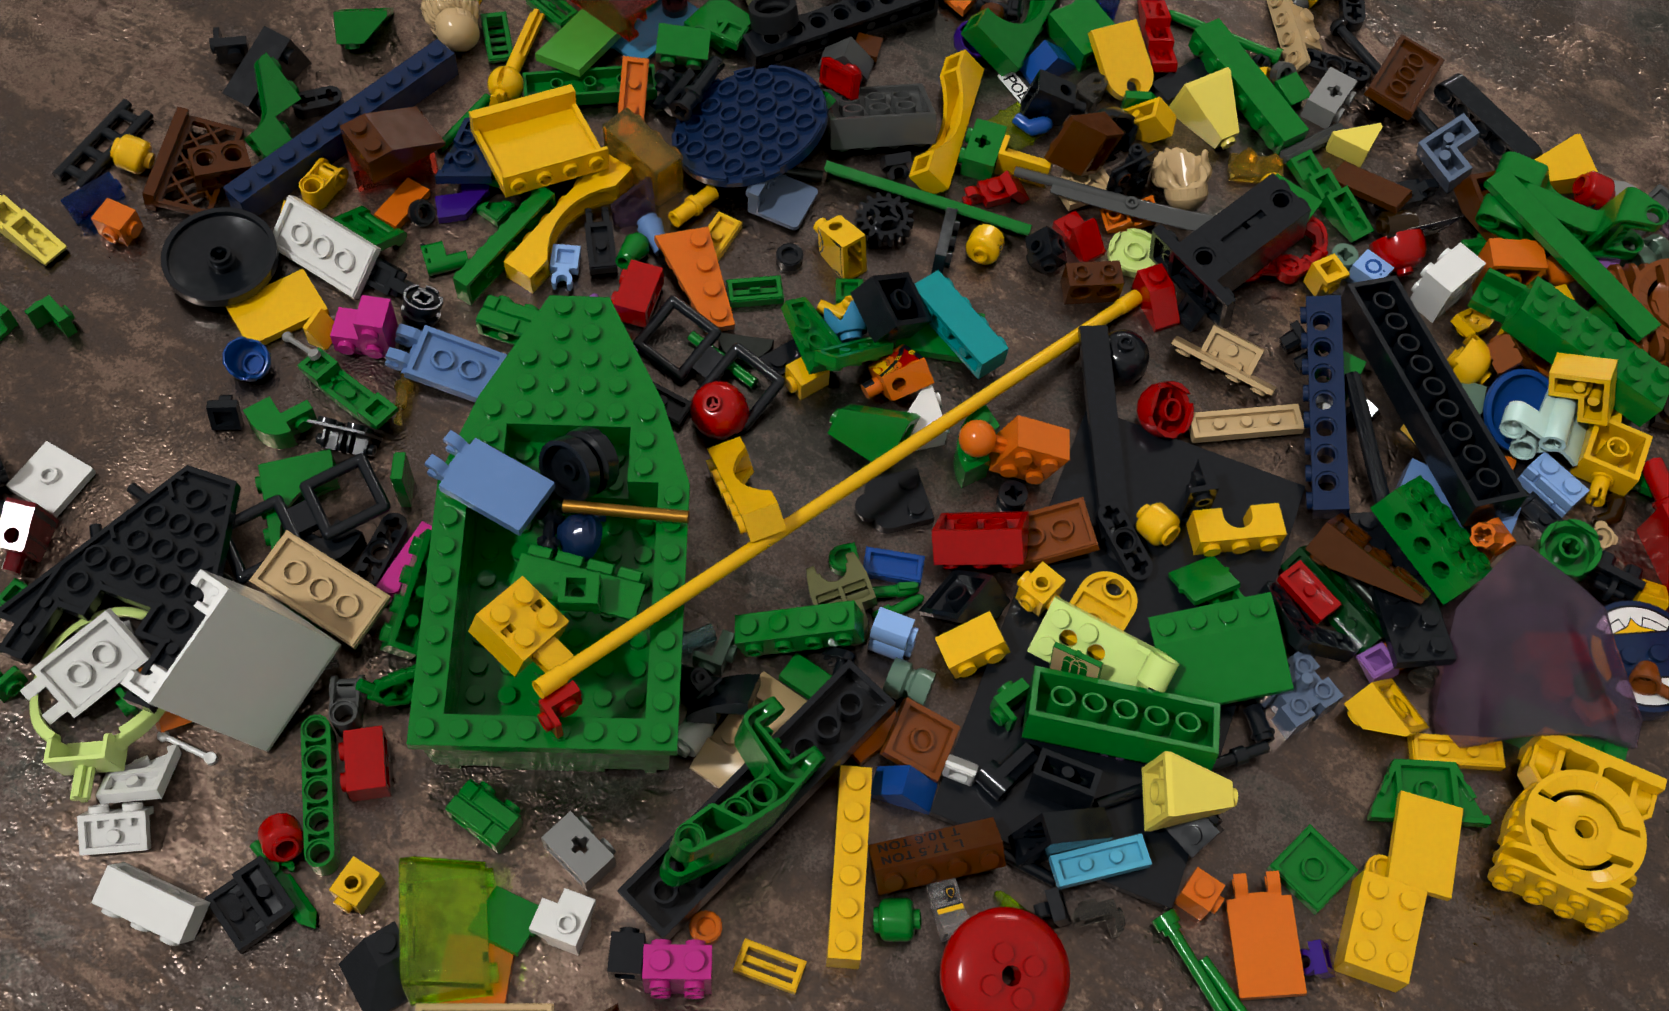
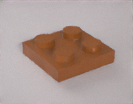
[880,697,961,783]

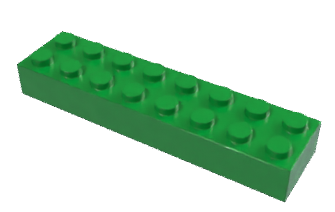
[522,64,657,106]
[453,187,556,306]

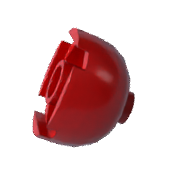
[1369,229,1427,277]
[690,381,749,440]
[1136,381,1194,439]

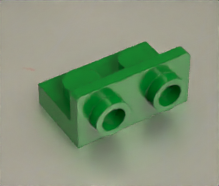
[1467,268,1527,324]

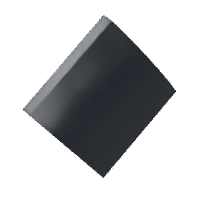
[686,674,761,724]
[204,855,297,954]

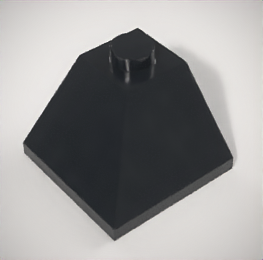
[919,569,1010,623]
[339,921,431,1011]

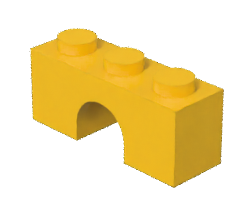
[1186,503,1287,557]

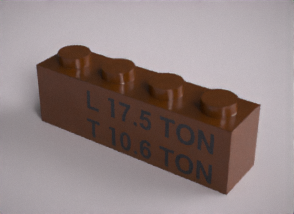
[868,817,1006,895]

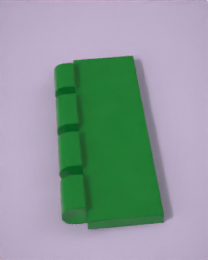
[510,544,646,621]

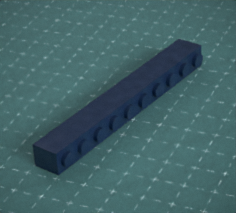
[223,39,459,216]

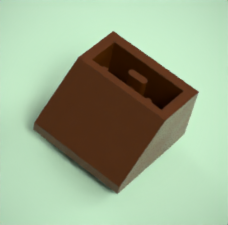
[1044,111,1124,176]

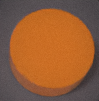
[689,910,722,945]

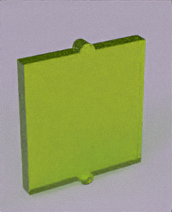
[987,102,1046,151]

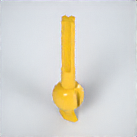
[487,9,545,106]

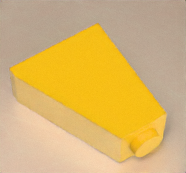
[1534,134,1598,194]

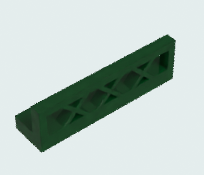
[1280,545,1384,654]

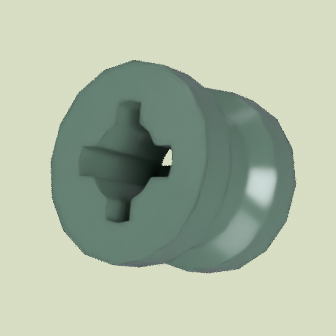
[1331,243,1359,271]

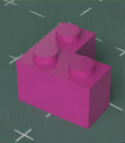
[330,295,398,359]

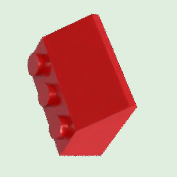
[931,511,1029,569]

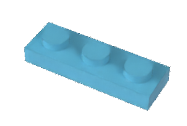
[1048,833,1152,890]

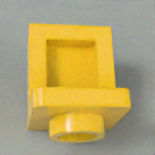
[1450,308,1496,338]

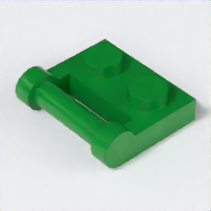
[332,206,407,252]

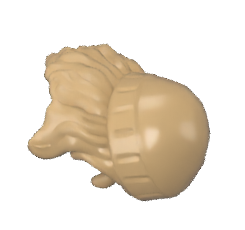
[420,0,480,52]
[1150,147,1212,211]

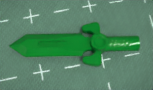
[250,840,317,929]

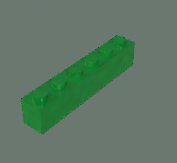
[1188,18,1309,157]

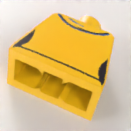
[813,215,867,279]

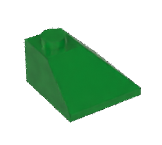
[333,8,394,49]

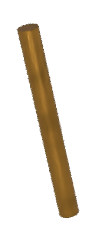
[562,499,690,523]

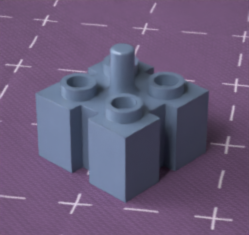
[1254,651,1344,740]

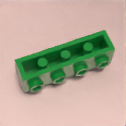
[378,529,432,660]
[735,600,864,657]

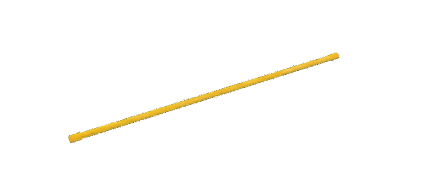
[532,290,1142,699]

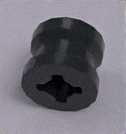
[996,480,1028,512]

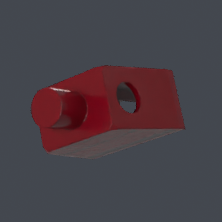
[0,497,59,575]

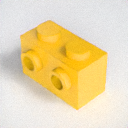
[935,611,1011,679]

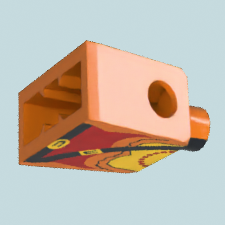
[861,344,934,401]

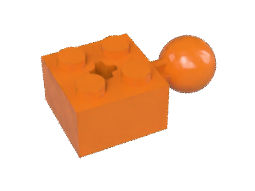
[1472,237,1575,294]
[958,415,1070,484]

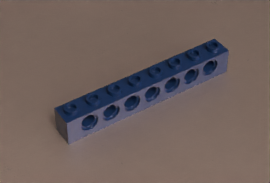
[1300,295,1350,519]

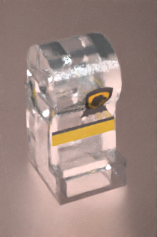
[927,878,970,942]

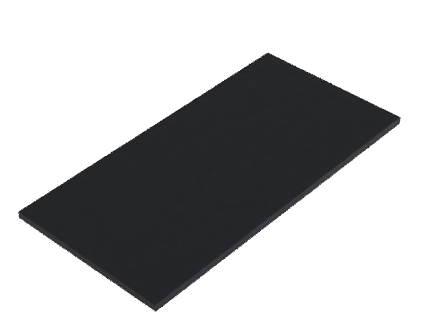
[929,411,1305,911]

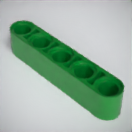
[301,715,341,876]

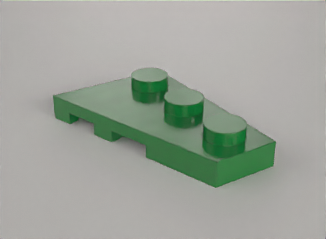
[781,297,843,375]

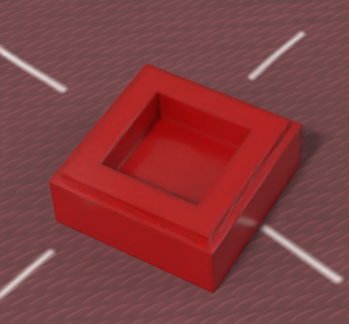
[1000,170,1029,204]

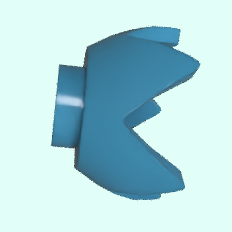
[824,300,867,343]

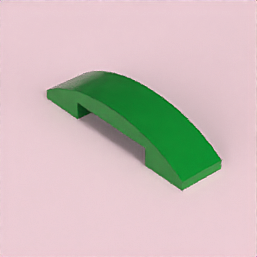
[297,347,399,430]

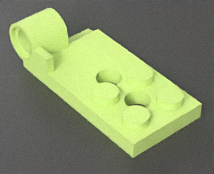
[1027,596,1179,692]

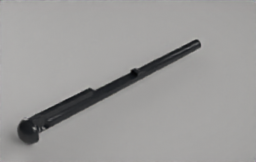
[1330,18,1438,135]

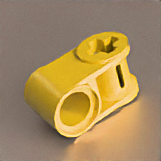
[299,157,349,210]

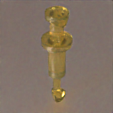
[394,370,414,426]

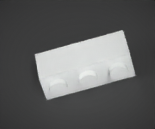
[91,862,210,946]

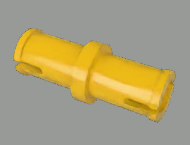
[668,185,719,227]

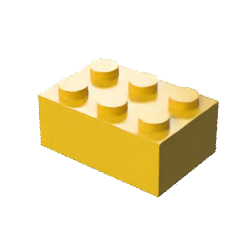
[1333,869,1428,993]

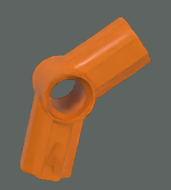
[1469,517,1517,564]

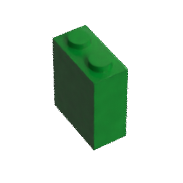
[1045,0,1115,72]

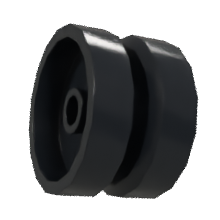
[539,426,619,502]

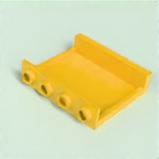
[469,84,609,198]

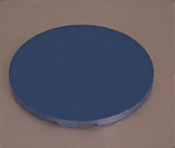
[672,65,828,187]

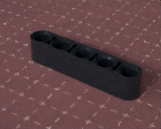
[1434,73,1543,160]

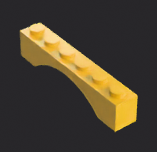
[909,49,984,194]
[503,155,633,294]
[705,436,787,543]
[825,765,872,969]

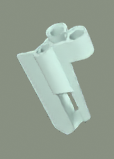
[1499,390,1588,467]

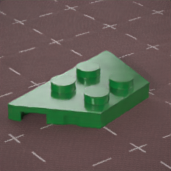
[1367,758,1491,828]

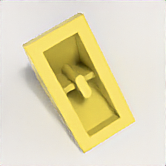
[1325,123,1383,168]

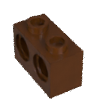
[187,139,252,192]
[1060,260,1124,305]

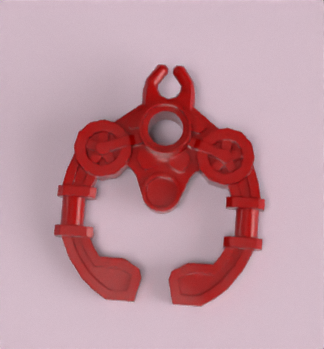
[1245,216,1329,284]

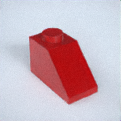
[1131,263,1180,333]

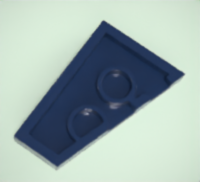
[435,118,492,184]

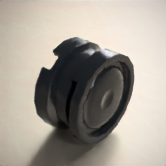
[401,284,443,327]

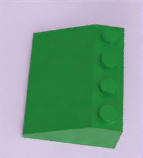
[1148,592,1294,705]

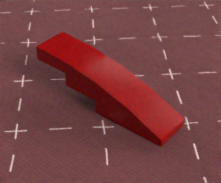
[1137,0,1178,72]

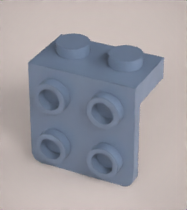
[745,174,818,230]

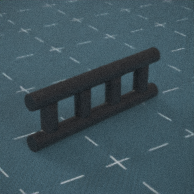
[52,99,154,192]

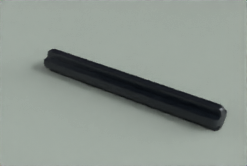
[1344,371,1390,504]

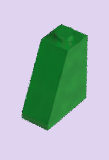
[828,404,921,462]

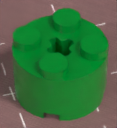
[1532,519,1602,586]

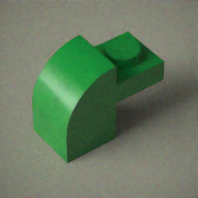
[243,396,318,449]

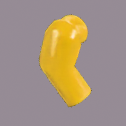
[816,295,853,320]

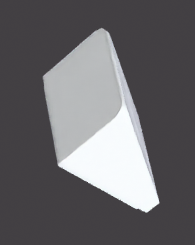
[942,754,979,786]

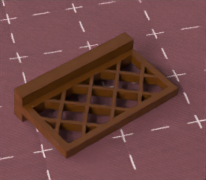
[142,106,244,215]

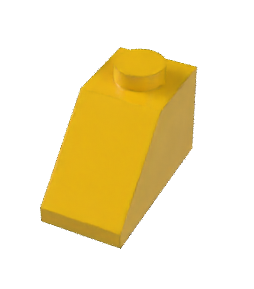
[1123,97,1177,143]

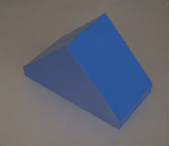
[1020,40,1076,84]
[871,765,938,815]

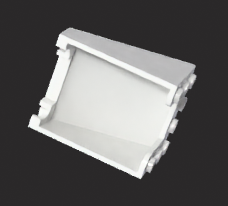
[120,569,341,752]

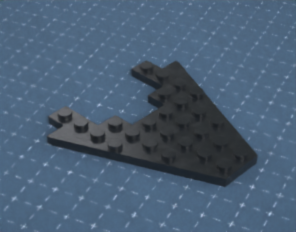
[0,465,241,714]

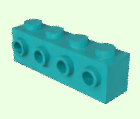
[915,270,1009,379]

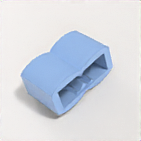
[867,607,919,660]

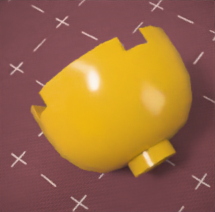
[1447,333,1492,385]

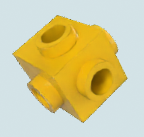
[1015,561,1066,617]

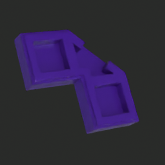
[435,184,491,224]

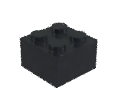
[850,272,932,343]

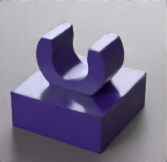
[1300,939,1336,979]

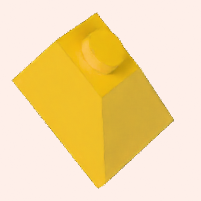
[1344,678,1430,737]

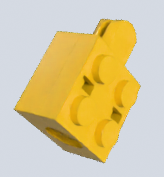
[468,576,574,677]

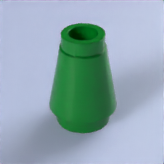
[615,233,650,269]

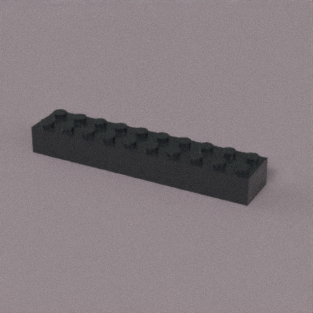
[1341,275,1528,527]
[617,659,896,940]

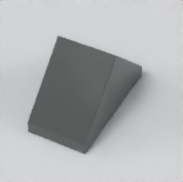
[818,37,874,83]

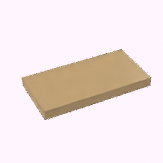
[249,530,392,649]

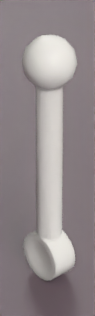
[157,731,218,766]

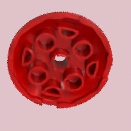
[940,907,1070,1011]

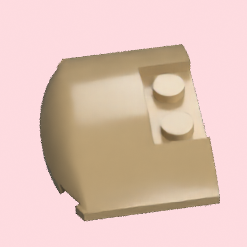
[690,672,807,789]

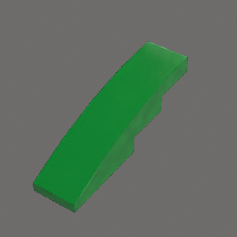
[1286,149,1375,243]

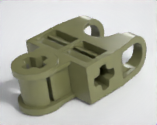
[806,551,878,646]

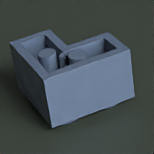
[1416,113,1480,194]

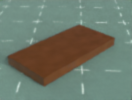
[1363,34,1445,121]

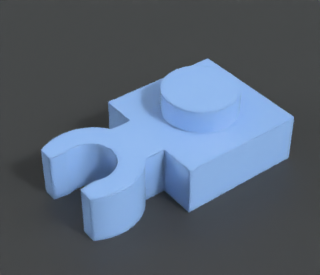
[550,244,581,291]

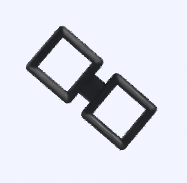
[633,295,786,432]
[227,453,391,584]

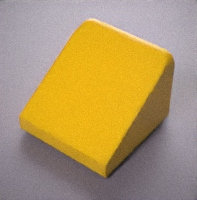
[303,306,334,350]
[1633,578,1669,611]

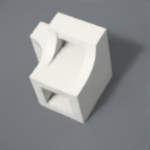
[529,888,596,956]

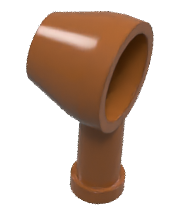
[1628,660,1669,700]

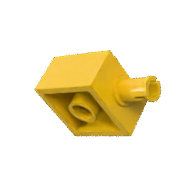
[1570,418,1653,507]

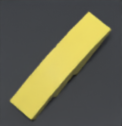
[0,194,67,266]

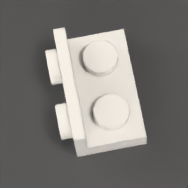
[77,801,154,856]

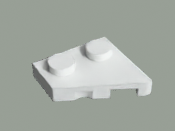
[95,744,182,804]

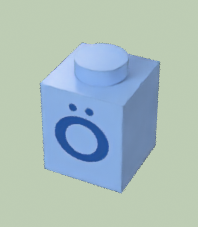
[1345,249,1394,284]

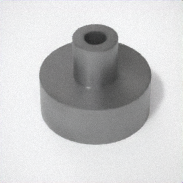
[1270,61,1297,86]

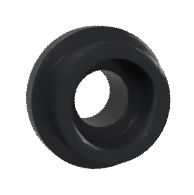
[408,199,436,227]

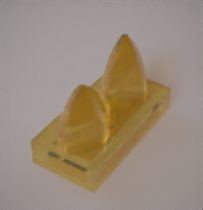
[1228,147,1283,183]

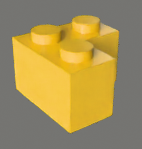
[1548,352,1618,426]

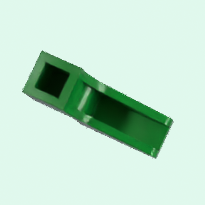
[244,52,301,161]

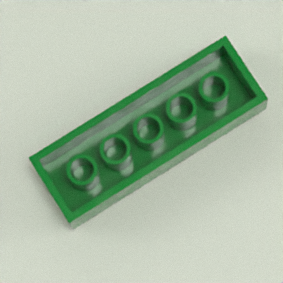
[1501,276,1669,427]
[1022,666,1221,771]

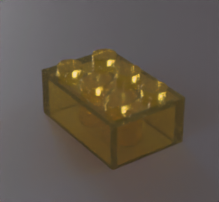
[603,108,683,207]

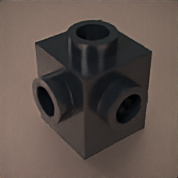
[1025,226,1067,275]

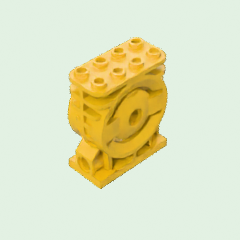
[1487,727,1667,932]

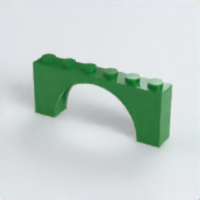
[961,0,1057,76]
[255,449,340,630]

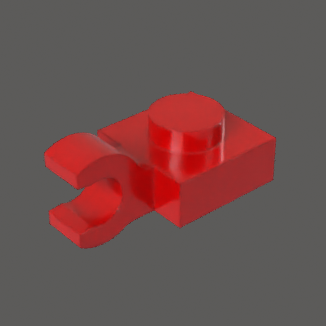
[962,176,1011,209]

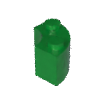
[953,405,1000,489]

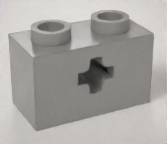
[1300,67,1357,129]
[541,811,616,892]

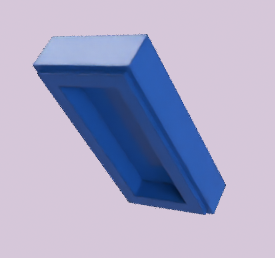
[863,546,925,587]

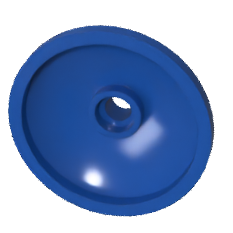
[1483,369,1549,452]

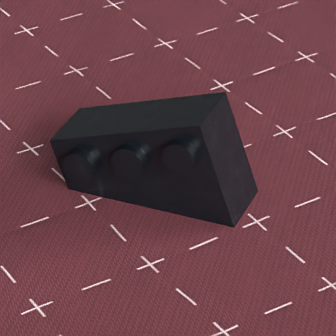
[222,26,311,117]

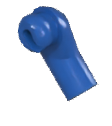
[1012,112,1053,136]

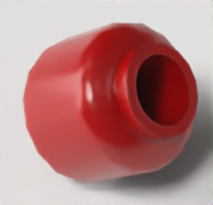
[1572,171,1616,210]
[257,813,304,862]

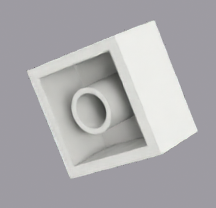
[1410,242,1486,323]

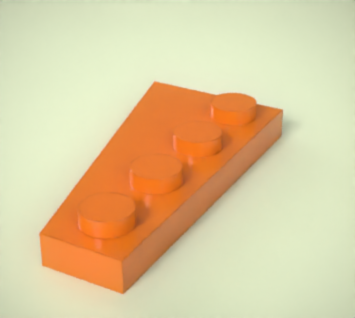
[654,227,735,334]

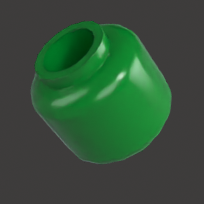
[873,898,922,942]

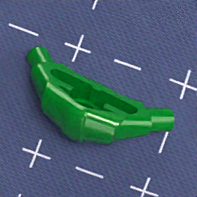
[355,664,416,707]

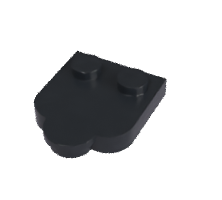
[855,468,935,534]

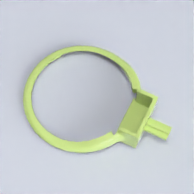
[29,607,166,803]

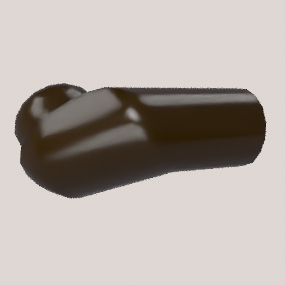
[1592,493,1627,526]

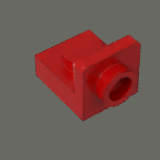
[537,680,582,739]

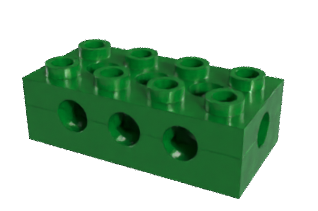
[1370,475,1494,605]

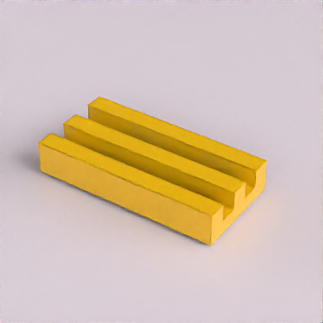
[733,938,807,995]

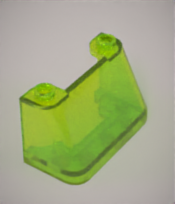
[399,856,499,1006]

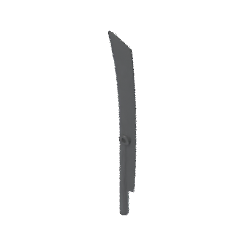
[1013,166,1214,231]

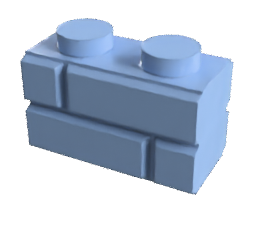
[1518,452,1590,518]

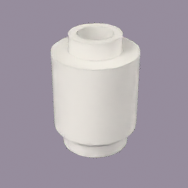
[678,718,716,758]

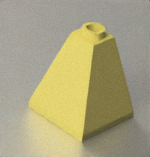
[1169,67,1240,150]
[1141,751,1238,832]

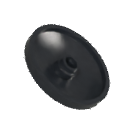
[161,207,279,307]

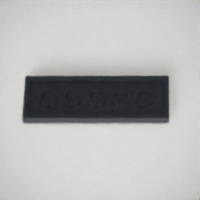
[1349,512,1457,669]

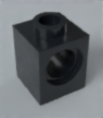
[607,927,646,981]

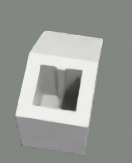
[907,384,950,451]

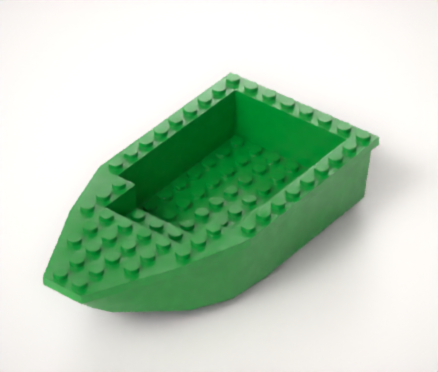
[406,295,690,773]

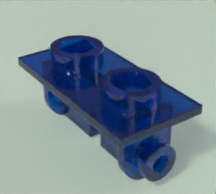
[60,171,125,224]

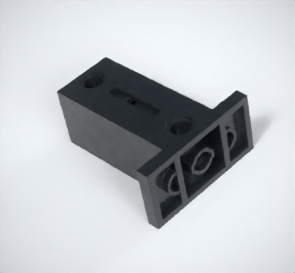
[1149,173,1311,329]

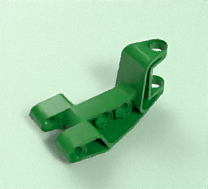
[1475,151,1669,260]
[659,696,826,887]

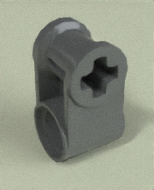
[328,675,367,737]

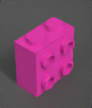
[642,939,713,999]

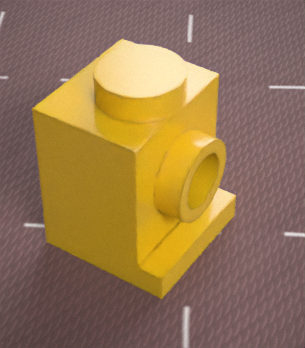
[1303,253,1350,296]

